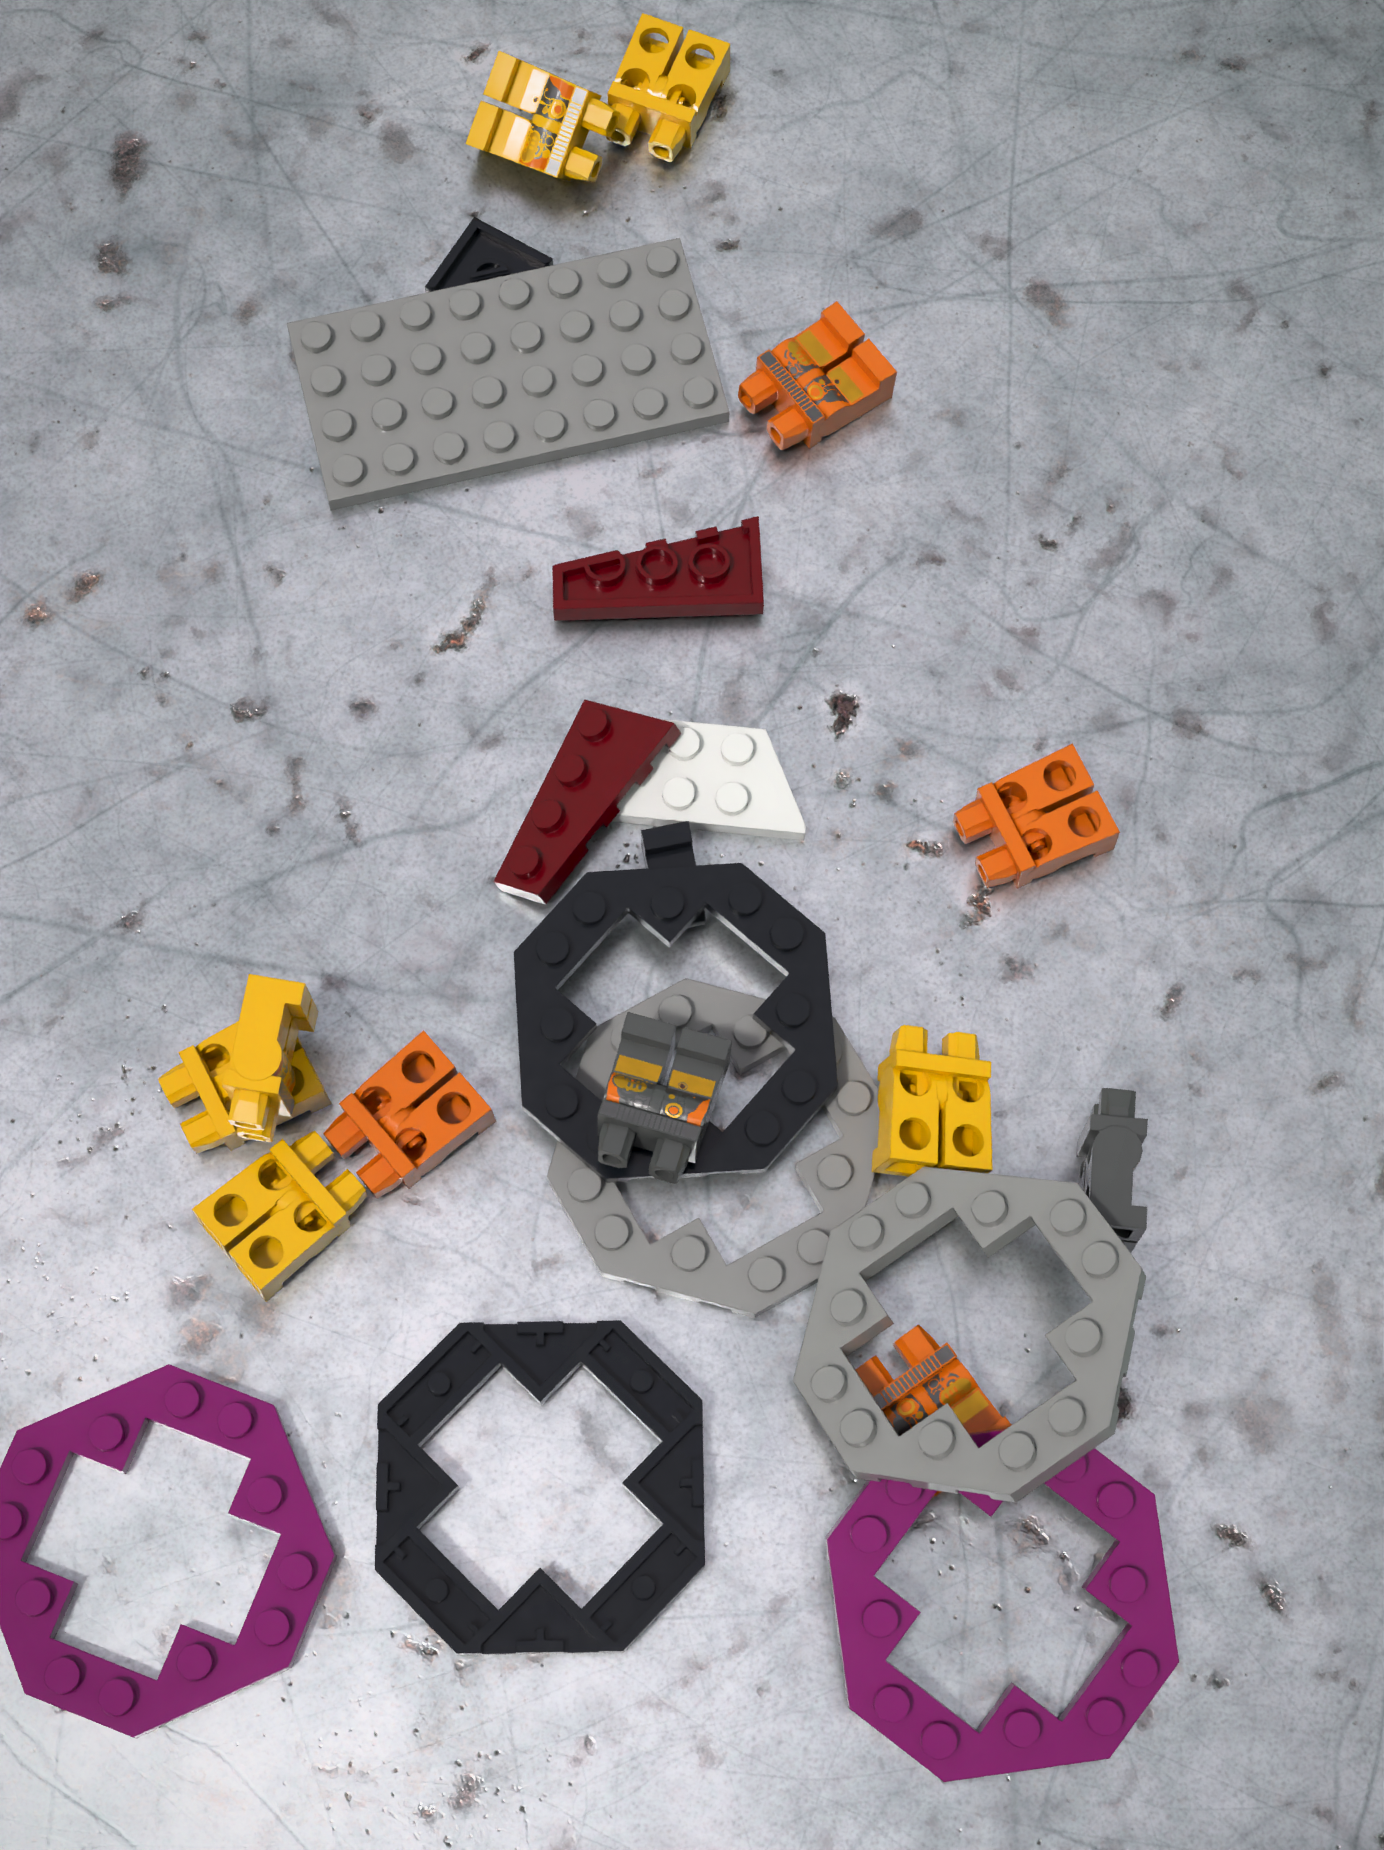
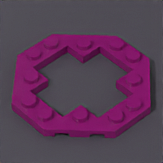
[0,1364,337,1738]
[825,1429,1179,1782]

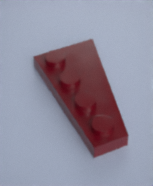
[552,516,764,621]
[493,699,681,904]

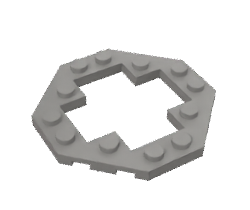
[547,978,880,1318]
[793,1167,1146,1503]

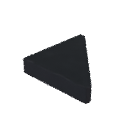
[425,217,553,293]

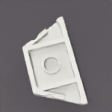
[612,719,806,841]

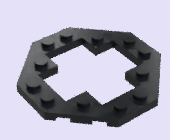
[514,863,838,1183]
[375,1320,705,1655]

